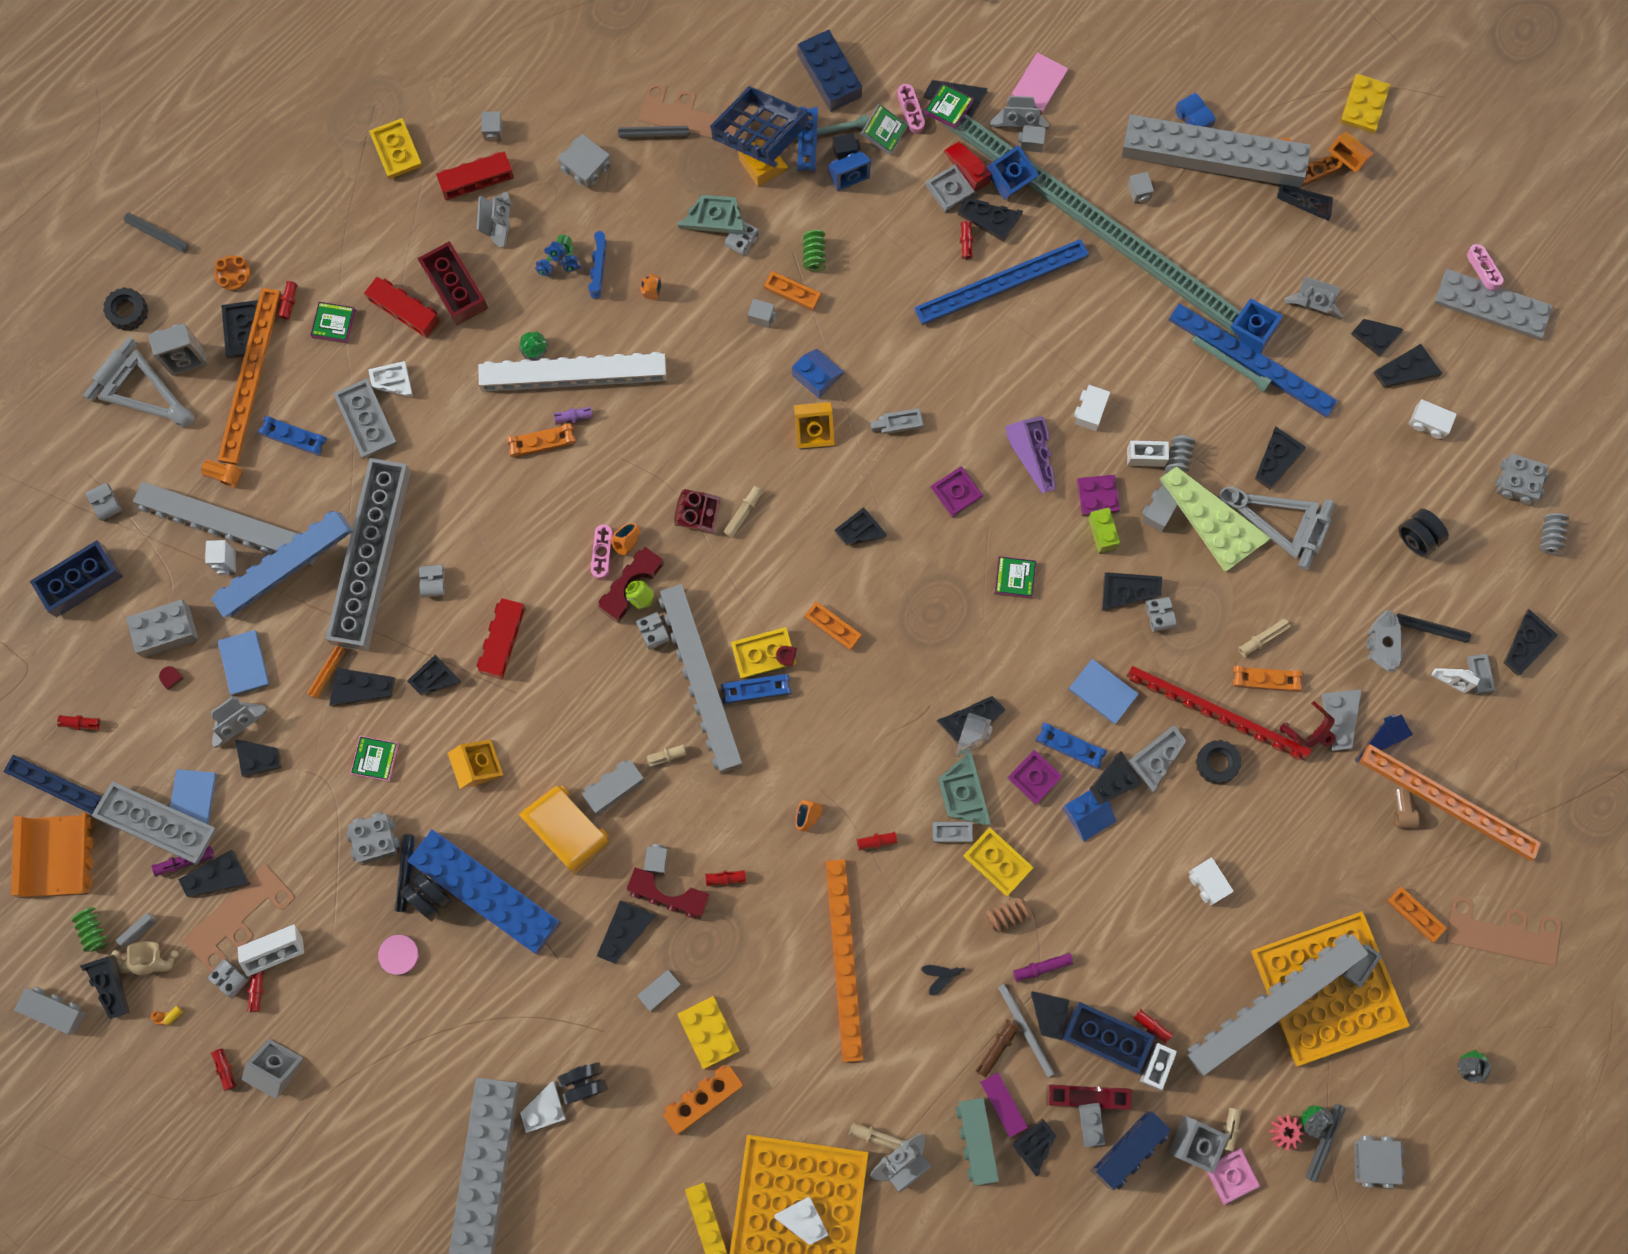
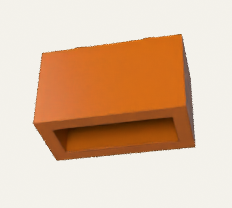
[1328,131,1374,173]

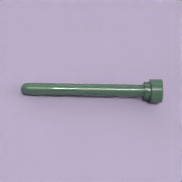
[793,114,869,141]
[1192,336,1272,393]

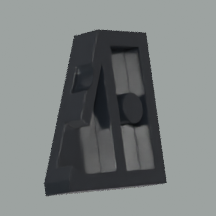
[1351,319,1403,357]
[834,507,887,546]
[407,655,461,696]
[1030,991,1070,1040]

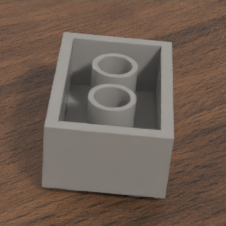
[148,323,207,376]
[126,599,199,658]

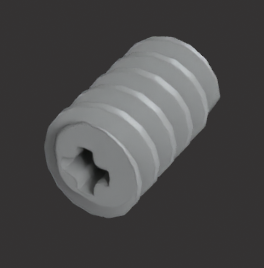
[1165,435,1196,473]
[1539,513,1570,556]

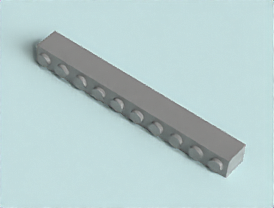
[133,481,317,567]
[658,584,743,774]

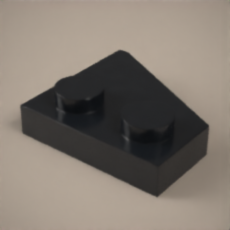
[235,740,282,777]
[1011,1119,1056,1177]

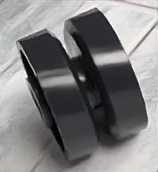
[1398,508,1449,558]
[401,871,452,922]
[557,1062,609,1105]

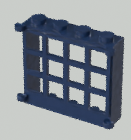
[710,86,812,168]

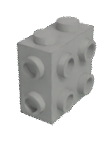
[558,134,611,189]
[1495,453,1549,505]
[346,812,401,865]
[1354,1136,1405,1188]

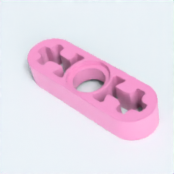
[897,84,925,134]
[1467,244,1504,291]
[591,524,613,580]

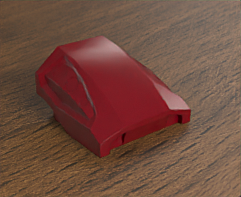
[674,489,722,534]

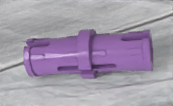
[554,407,592,425]

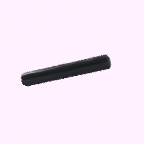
[1396,613,1471,643]
[394,834,415,913]

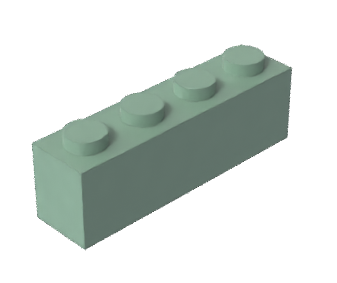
[955,1098,999,1186]

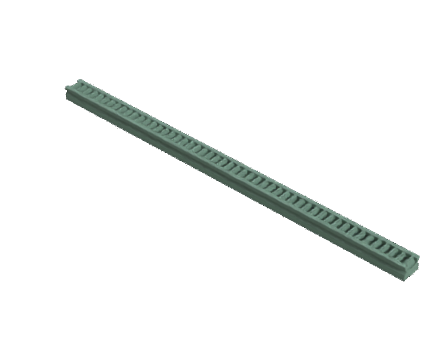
[944,114,1241,335]

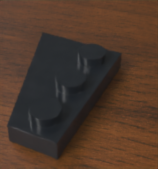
[924,80,988,118]
[1277,184,1333,221]
[221,300,258,359]
[329,668,395,706]
[936,696,1006,749]
[1090,751,1141,805]

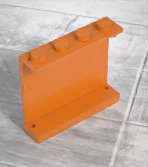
[11,812,94,898]

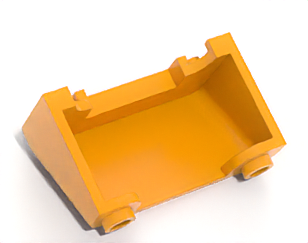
[519,785,610,875]

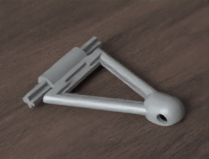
[83,337,195,428]
[1219,487,1336,570]

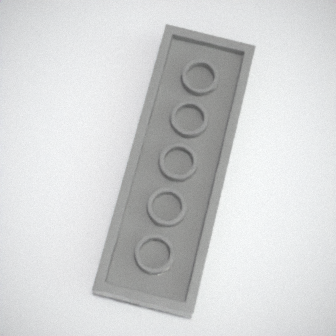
[1434,269,1553,340]
[92,781,217,865]

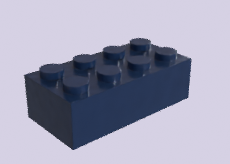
[797,29,862,112]
[30,540,124,618]
[1061,1002,1155,1075]
[1090,1111,1171,1190]

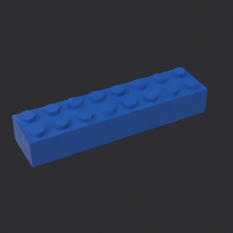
[408,829,562,955]

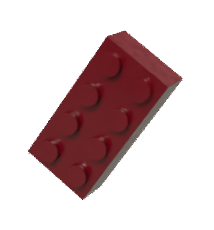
[417,241,488,326]

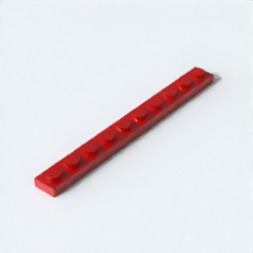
[1126,666,1311,760]

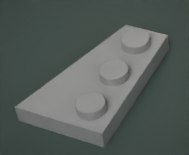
[1321,690,1361,752]
[1128,725,1186,792]

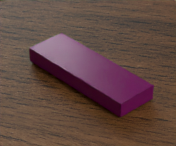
[980,1072,1028,1137]

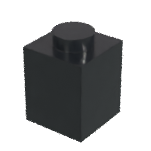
[833,133,860,160]

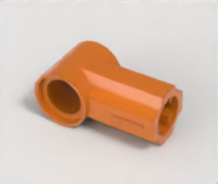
[201,459,243,488]

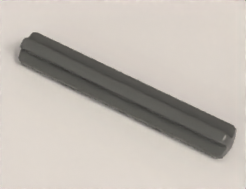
[618,126,689,138]
[123,213,189,253]
[1306,1104,1346,1182]

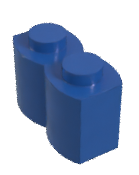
[1175,92,1216,128]

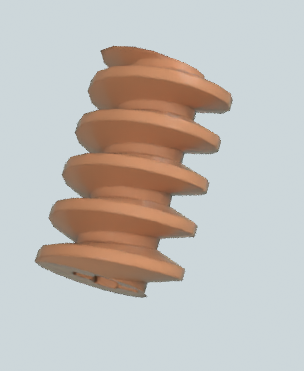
[986,897,1031,932]

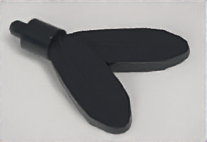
[921,965,965,995]

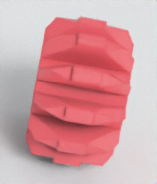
[1269,1115,1305,1150]

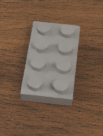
[333,378,397,459]

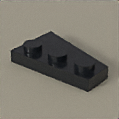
[957,197,1023,242]
[1374,344,1442,388]
[1255,426,1306,490]
[1102,572,1162,610]
[1503,609,1558,676]
[178,850,251,897]
[597,901,657,964]
[80,955,130,1019]

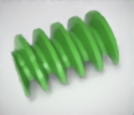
[803,230,826,272]
[71,907,109,952]

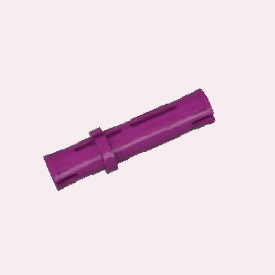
[152,846,214,877]
[1013,953,1073,983]

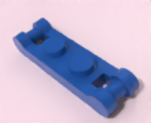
[797,106,818,172]
[588,231,607,299]
[258,416,327,456]
[721,674,792,704]
[1035,723,1107,769]

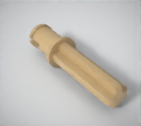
[724,486,763,537]
[1238,619,1291,657]
[849,1122,903,1150]

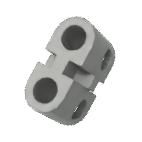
[725,220,760,256]
[86,482,122,521]
[419,564,445,598]
[1145,597,1176,632]
[636,612,670,650]
[208,958,249,999]

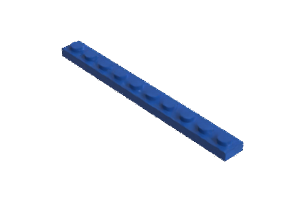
[914,239,1089,326]
[1169,303,1337,418]

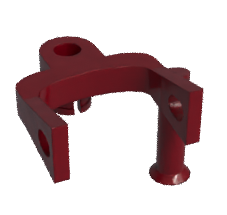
[1280,701,1336,748]

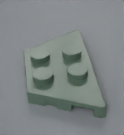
[677,195,745,234]
[938,752,991,826]

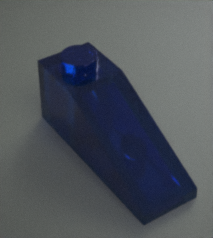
[1355,714,1413,763]

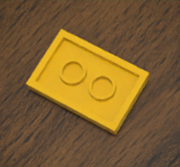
[1340,73,1391,133]
[369,118,423,179]
[731,627,797,680]
[963,827,1034,897]
[677,996,740,1069]

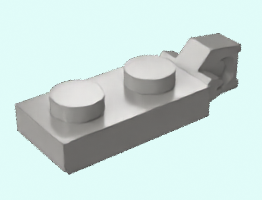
[870,408,924,434]

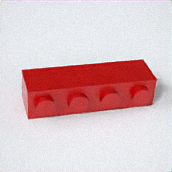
[436,151,514,200]
[364,276,440,339]
[477,598,526,680]

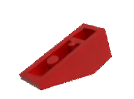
[944,141,991,192]

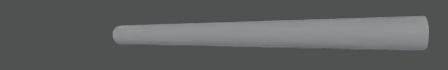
[998,983,1055,1077]

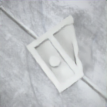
[368,361,413,397]
[1431,668,1480,693]
[520,1081,566,1133]
[774,1196,828,1245]

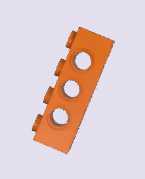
[663,1065,744,1135]

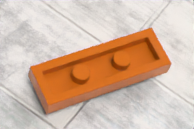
[763,271,821,311]
[804,601,862,651]
[1386,887,1447,943]

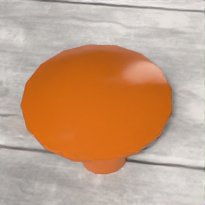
[214,256,251,290]

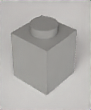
[482,111,503,142]
[1018,125,1045,153]
[1127,172,1154,203]
[748,299,777,328]
[644,844,668,874]

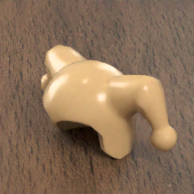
[112,941,179,976]

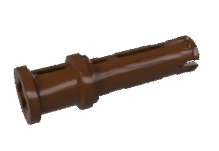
[975,1019,1022,1078]

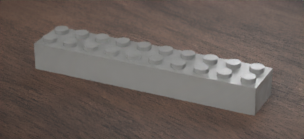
[1121,115,1311,188]
[326,458,411,651]
[1186,934,1368,1076]
[449,1078,520,1254]

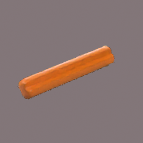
[307,646,346,698]

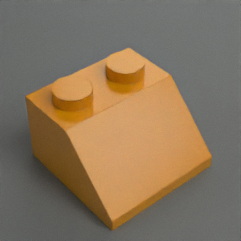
[738,140,788,187]
[794,402,835,448]
[448,739,503,789]

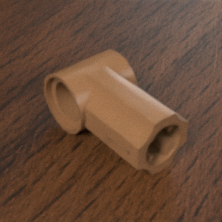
[1394,789,1419,828]

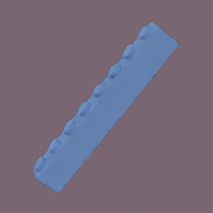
[211,511,354,618]

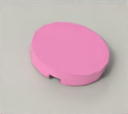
[378,935,419,975]

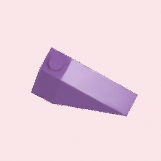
[1005,416,1055,493]

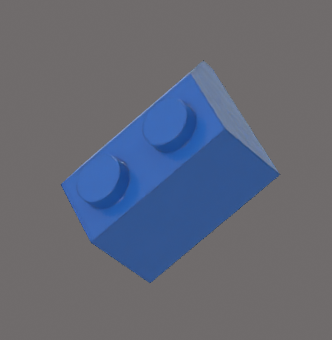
[987,145,1039,200]
[828,151,871,191]
[1231,298,1283,353]
[792,349,844,399]
[1062,790,1117,842]

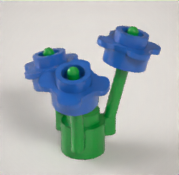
[535,234,581,277]

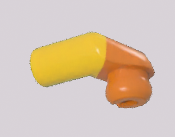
[151,1005,183,1026]

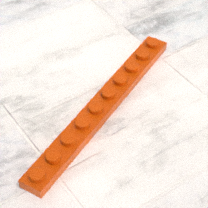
[218,288,282,465]
[1359,744,1541,861]
[826,859,863,1062]

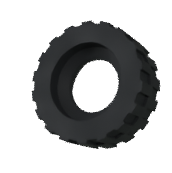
[103,287,148,331]
[1196,740,1242,785]

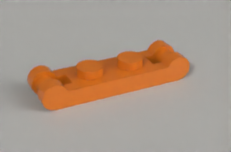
[507,424,576,457]
[1233,666,1303,692]

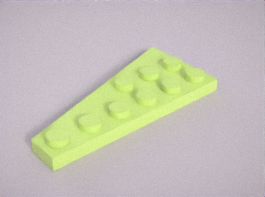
[1160,467,1271,571]

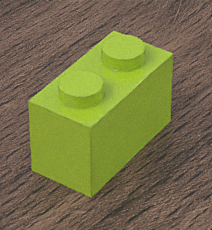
[1088,508,1120,554]

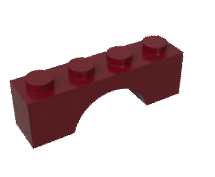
[598,547,664,623]
[626,867,710,920]
[1046,1084,1131,1110]

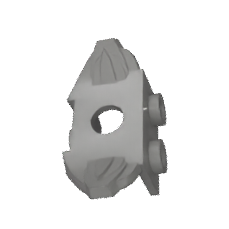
[990,96,1049,130]
[477,192,512,247]
[1285,276,1343,320]
[1367,610,1403,672]
[210,696,267,748]
[870,1133,932,1193]

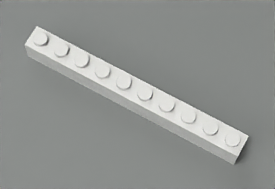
[478,352,667,392]

